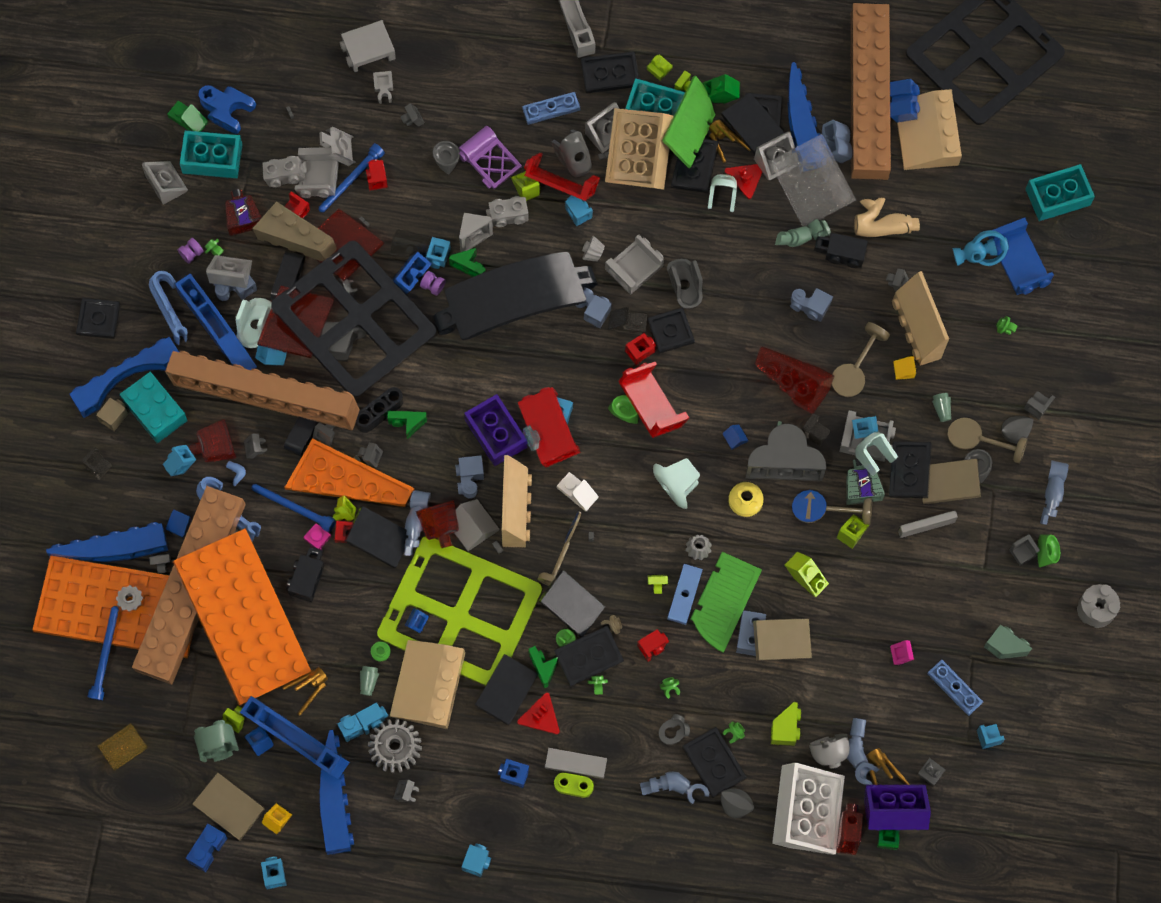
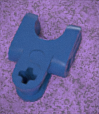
[199,85,256,134]

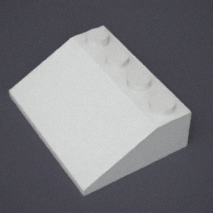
[772,763,845,855]

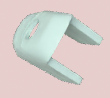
[708,174,737,212]
[236,298,273,348]
[855,432,898,476]
[653,458,700,509]

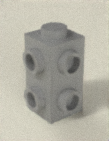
[263,156,307,187]
[486,196,528,227]

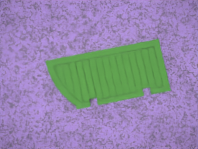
[662,76,716,168]
[690,552,762,653]

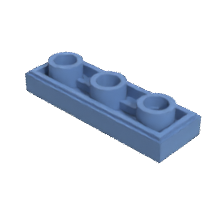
[522,92,580,125]
[667,564,703,625]
[927,660,983,716]

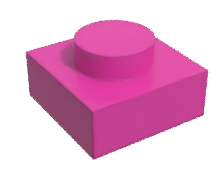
[303,523,331,549]
[890,640,914,665]

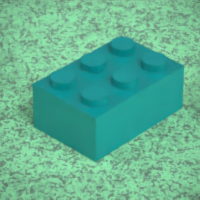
[625,78,685,117]
[180,131,242,178]
[1026,164,1095,221]
[120,372,188,443]

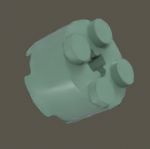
[194,720,239,762]

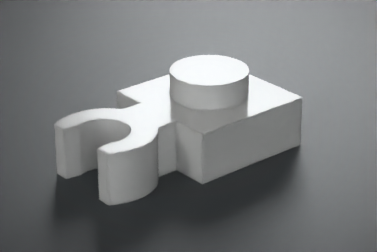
[373,71,393,104]

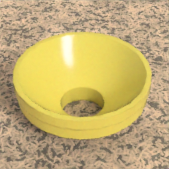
[728,482,764,517]

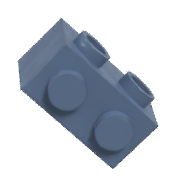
[736,610,766,656]

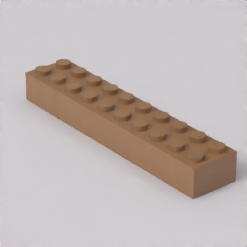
[851,3,891,180]
[165,351,360,431]
[132,486,246,685]

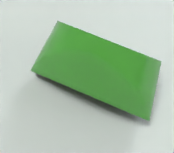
[608,395,639,424]
[1038,534,1061,567]

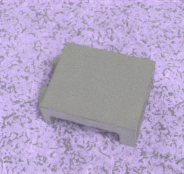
[339,20,396,72]
[295,147,339,198]
[605,235,664,295]
[839,410,896,462]

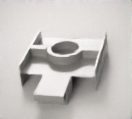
[319,127,355,166]

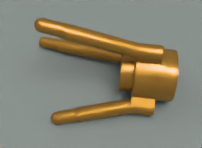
[709,120,751,163]
[282,667,328,716]
[866,748,910,785]

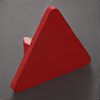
[724,164,762,199]
[517,693,560,735]

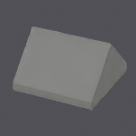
[585,102,619,153]
[754,131,800,180]
[142,161,188,205]
[459,213,493,252]
[206,255,252,288]
[446,499,500,551]

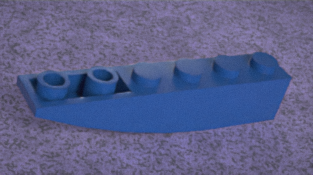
[788,62,827,172]
[175,273,257,370]
[46,522,169,562]
[320,730,354,855]

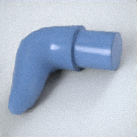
[226,461,246,486]

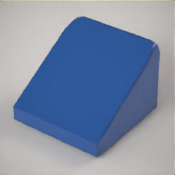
[166,510,192,537]
[244,726,274,756]

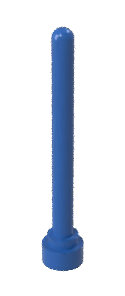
[319,143,385,212]
[251,484,336,533]
[87,606,119,700]

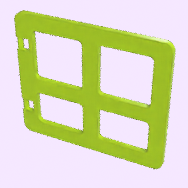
[377,536,542,686]

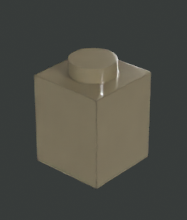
[96,398,128,432]

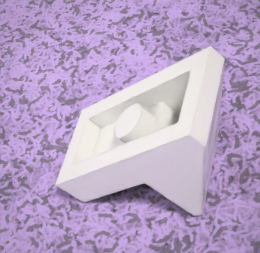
[557,472,599,511]

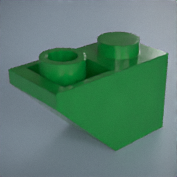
[702,74,740,103]

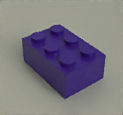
[464,394,527,467]
[864,785,931,830]

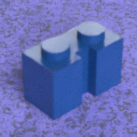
[890,79,920,123]
[392,251,431,294]
[186,824,227,873]

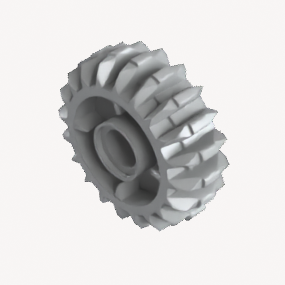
[368,719,422,773]

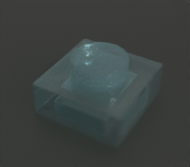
[523,425,541,451]

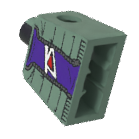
[846,459,885,505]

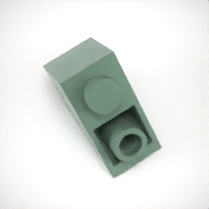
[984,624,1032,659]

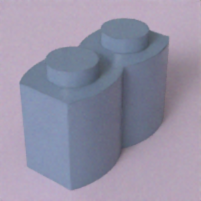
[822,120,852,163]

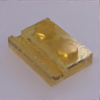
[98,724,148,771]

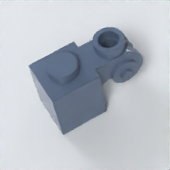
[214,275,257,301]
[575,288,612,328]
[790,288,833,322]
[455,455,484,498]

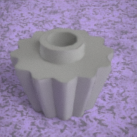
[582,236,605,262]
[686,535,712,560]
[116,585,143,612]

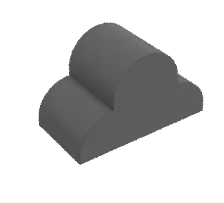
[745,424,826,481]

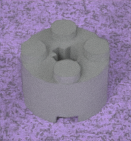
[1077,584,1120,628]

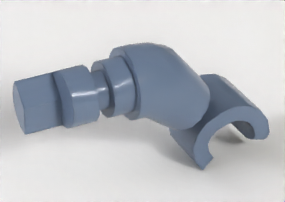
[1040,460,1069,525]
[404,490,431,556]
[847,718,880,785]
[640,771,709,804]

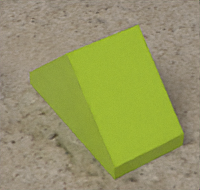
[511,171,540,201]
[837,514,869,549]

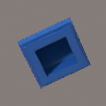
[723,425,749,450]
[405,608,429,633]

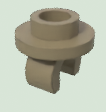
[601,615,622,634]

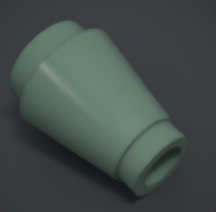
[932,393,952,422]
[360,666,379,696]

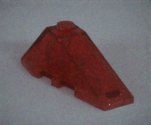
[755,346,834,414]

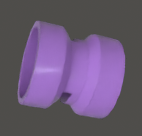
[177,238,204,264]
[420,271,446,296]

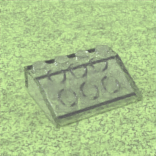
[770,134,856,226]

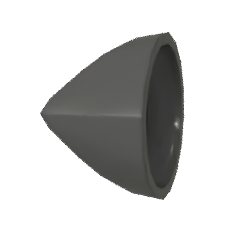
[433,141,460,175]
[1001,416,1033,444]
[964,449,992,484]
[721,788,754,818]

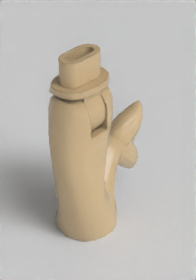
[854,198,920,237]

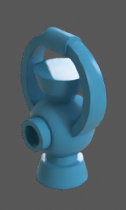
[952,230,1009,266]

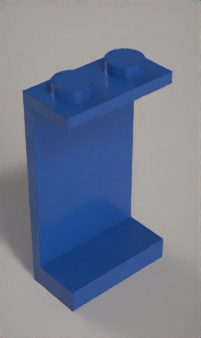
[988,218,1054,295]

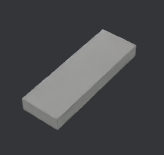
[898,511,958,538]
[545,748,607,779]

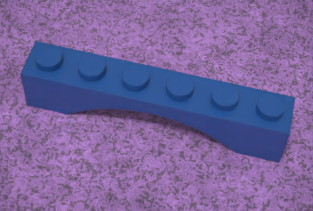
[70,337,179,418]
[240,696,350,779]

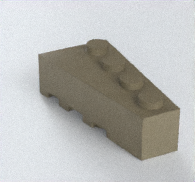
[252,201,337,262]

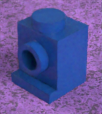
[498,759,529,788]

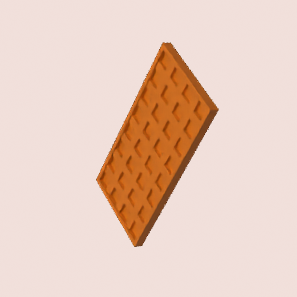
[173,528,312,705]
[33,556,193,658]

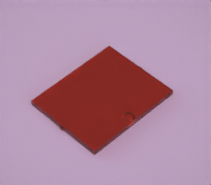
[317,209,384,281]
[257,286,334,358]

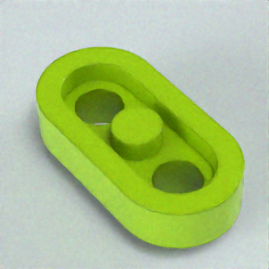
[554,773,594,798]

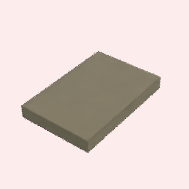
[922,459,981,504]
[753,619,812,661]
[193,773,265,841]

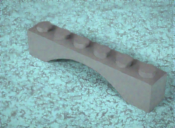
[558,0,596,58]

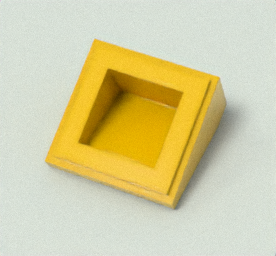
[893,356,916,380]
[262,803,292,834]

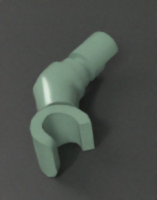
[775,219,831,247]

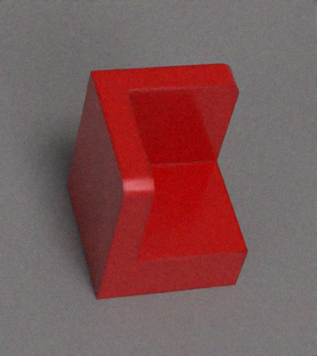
[284,191,310,219]

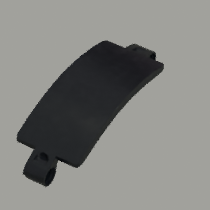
[433,252,598,340]

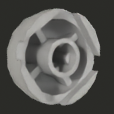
[809,734,850,768]

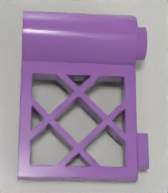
[459,126,522,190]

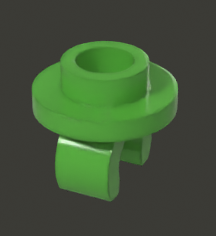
[205,239,224,256]
[996,316,1017,335]
[556,629,575,647]
[371,642,391,662]
[588,676,608,695]
[660,677,680,699]
[723,722,745,743]

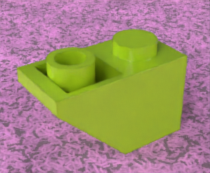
[785,552,829,597]
[771,702,801,746]

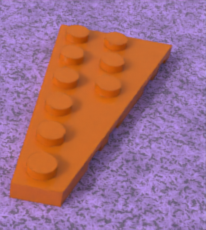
[285,438,414,507]

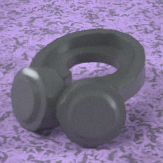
[659,714,690,745]

